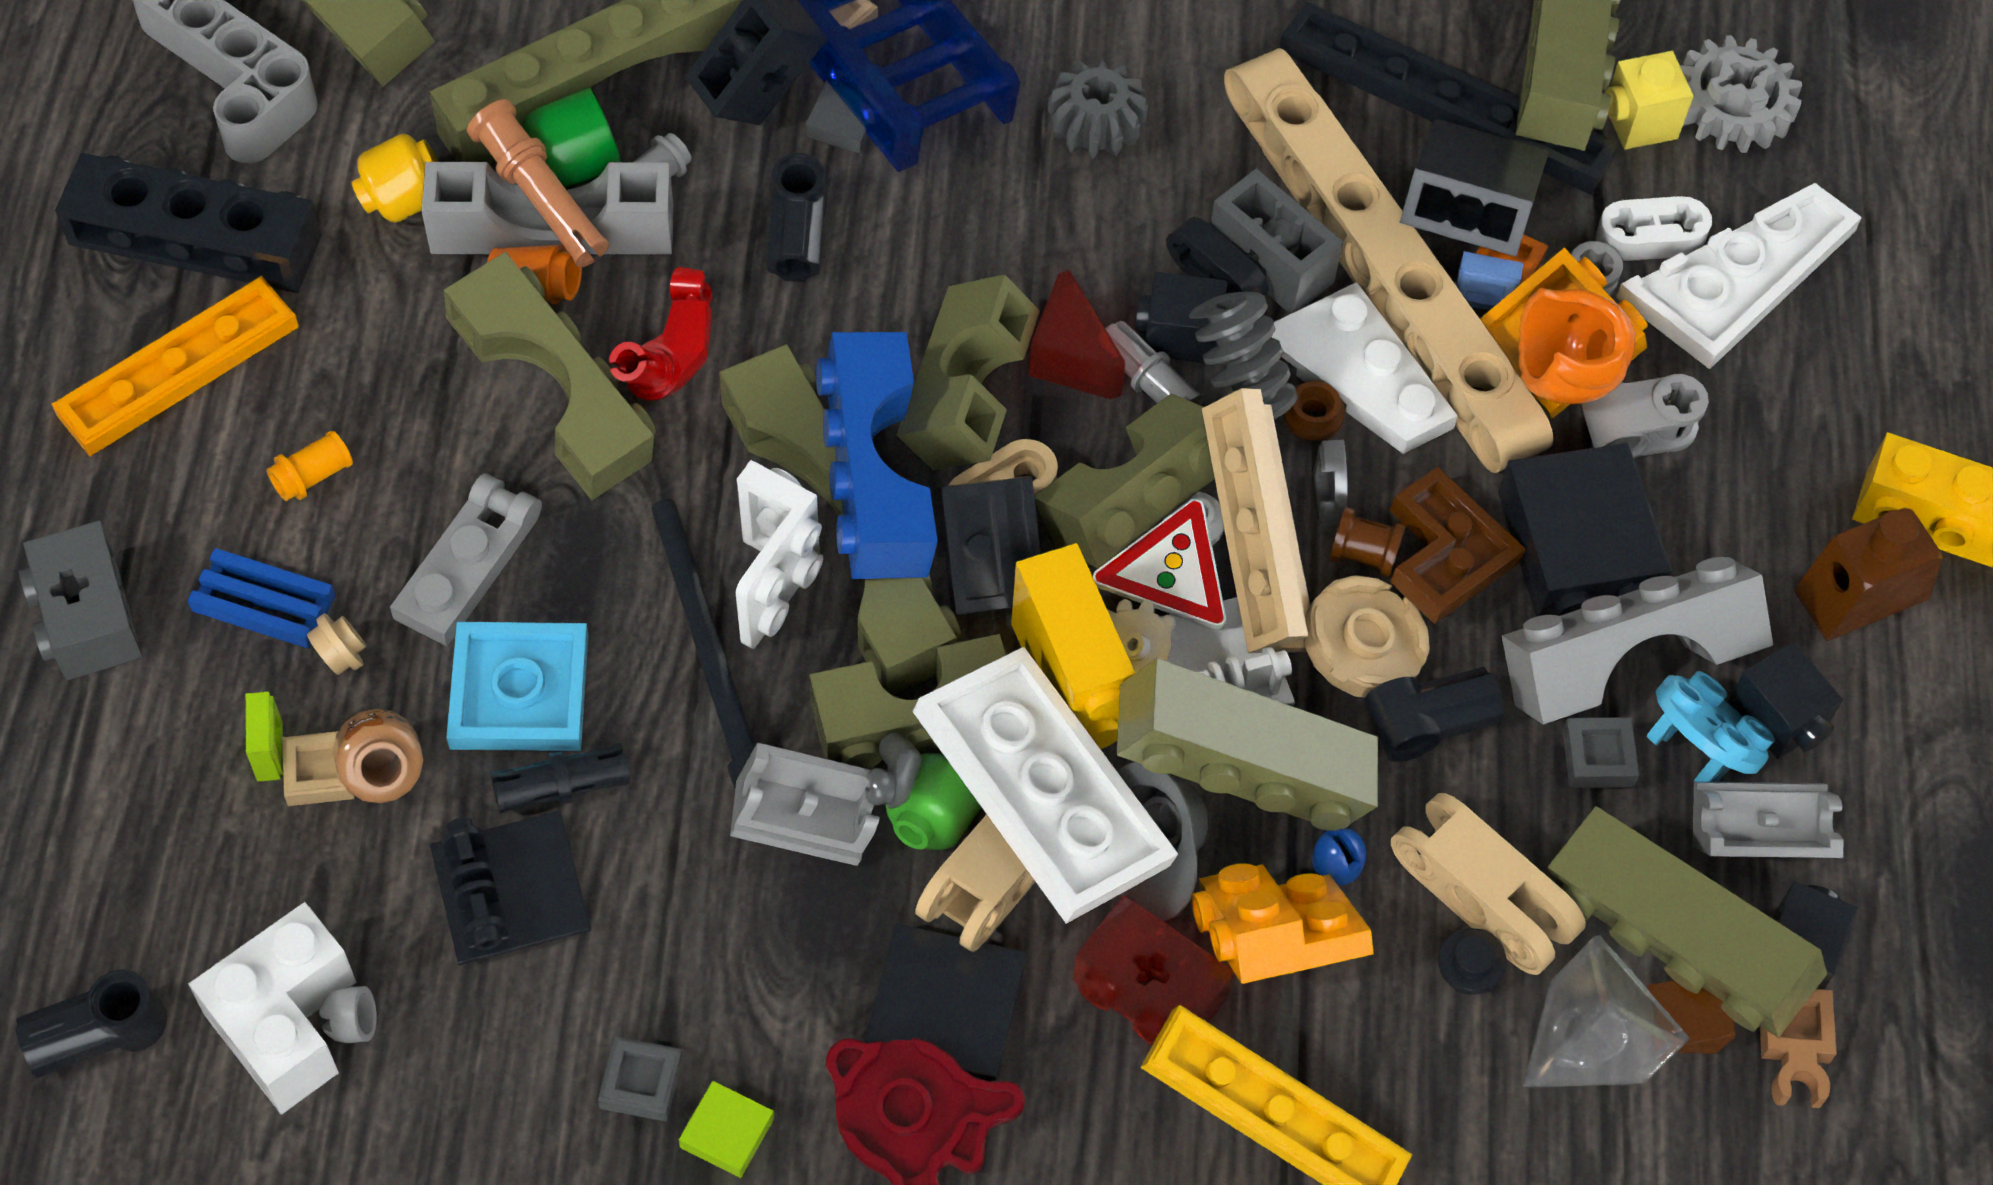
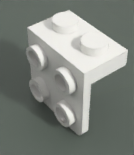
[736,460,823,649]

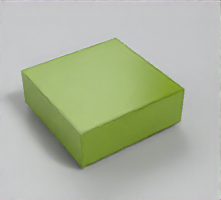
[246,692,283,782]
[679,1081,774,1178]

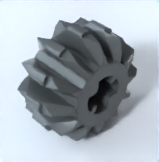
[1048,57,1148,160]

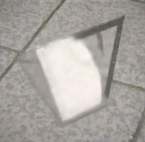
[1522,935,1690,1088]

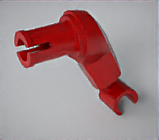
[609,267,713,401]

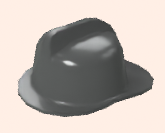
[1117,762,1209,922]

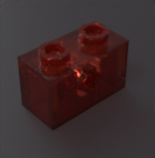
[1072,895,1235,1046]

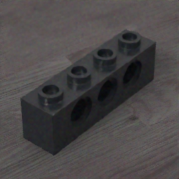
[55,152,322,293]

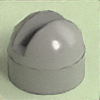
[319,986,377,1043]

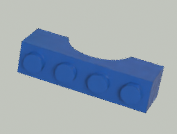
[816,332,938,579]

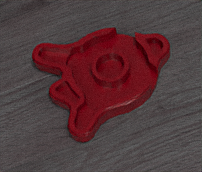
[825,1038,1025,1185]

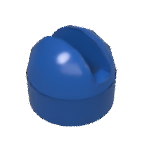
[1312,828,1367,885]

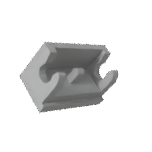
[730,743,879,866]
[1692,781,1844,858]

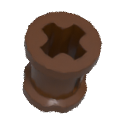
[1329,506,1406,579]

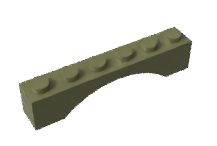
[430,0,743,164]
[719,344,961,696]

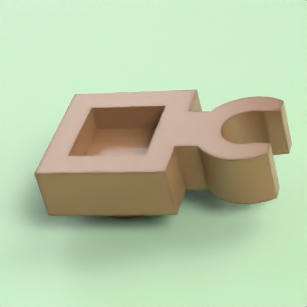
[1760,989,1837,1108]

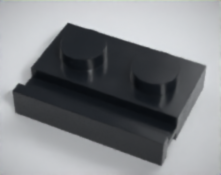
[937,476,1041,615]

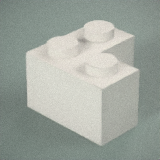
[188,902,356,1115]

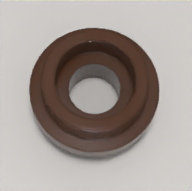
[1283,381,1345,441]

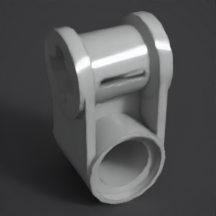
[1581,374,1709,458]

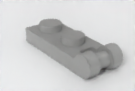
[390,473,542,646]

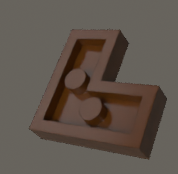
[1389,466,1526,624]

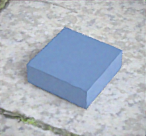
[1455,251,1523,310]

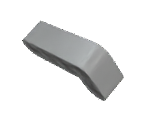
[133,0,318,164]

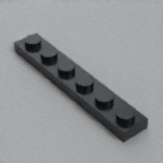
[1279,1,1619,195]

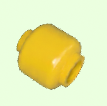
[351,133,439,223]

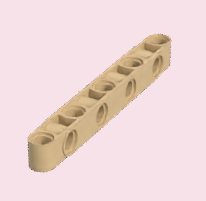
[1224,48,1553,473]

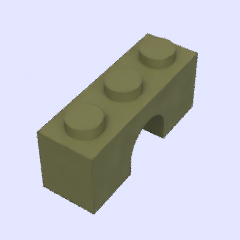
[896,274,1040,470]
[1034,393,1215,569]
[809,634,1006,769]

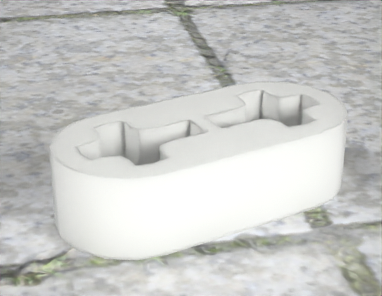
[1596,196,1712,261]

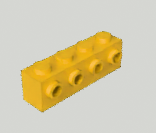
[1852,432,1993,568]

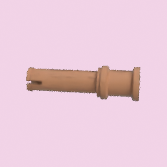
[466,99,609,267]

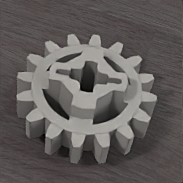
[1680,36,1802,153]

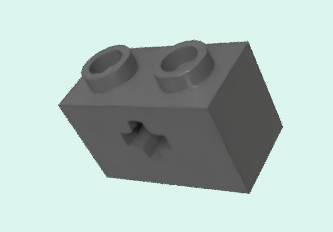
[1210,168,1343,314]
[19,520,143,681]

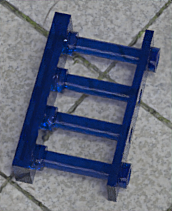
[798,0,1021,173]

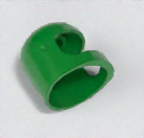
[521,87,622,189]

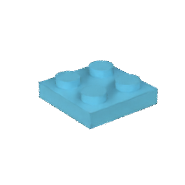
[446,622,589,751]

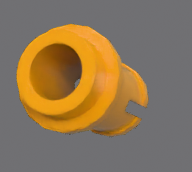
[267,430,353,501]

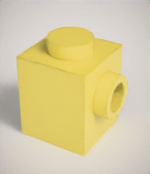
[1605,51,1693,150]

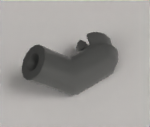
[865,732,922,809]

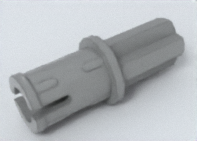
[1098,321,1204,405]

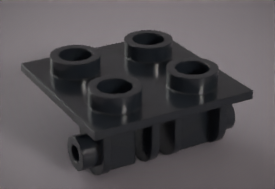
[430,810,591,966]

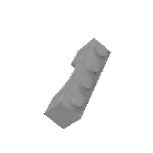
[422,162,673,254]
[1502,557,1773,725]

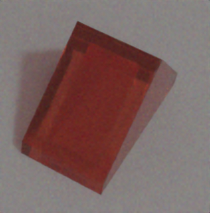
[1029,270,1126,400]

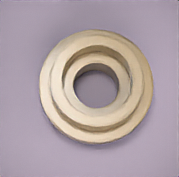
[307,613,366,675]

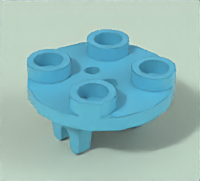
[1646,671,1775,782]

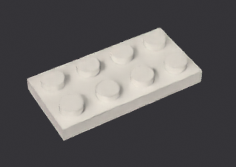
[913,647,1178,924]

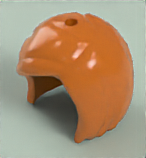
[1518,288,1635,405]

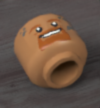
[333,708,424,803]

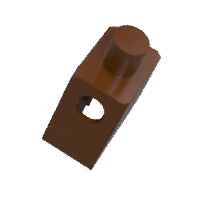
[1794,507,1943,641]

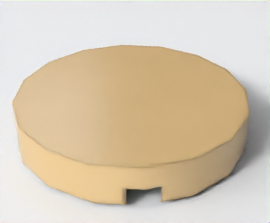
[1304,575,1430,698]

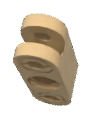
[1391,793,1586,975]
[915,814,1036,952]

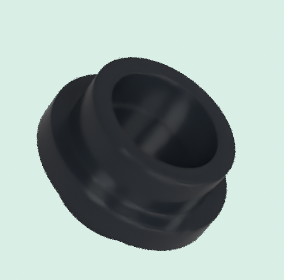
[1438,928,1507,995]

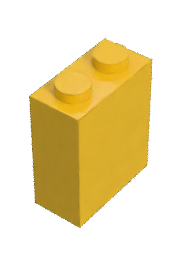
[1011,543,1135,749]

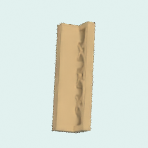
[1202,388,1310,653]

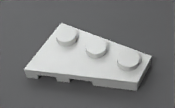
[1272,282,1458,454]

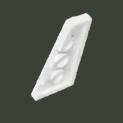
[1616,183,1862,369]

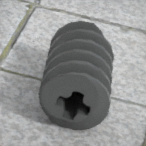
[1189,292,1298,420]

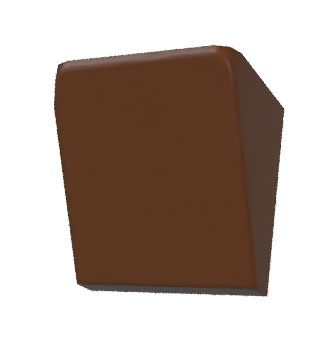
[1643,980,1735,1054]

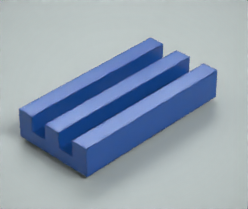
[187,548,336,649]

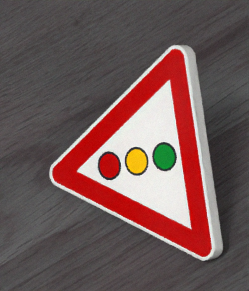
[1093,499,1226,630]

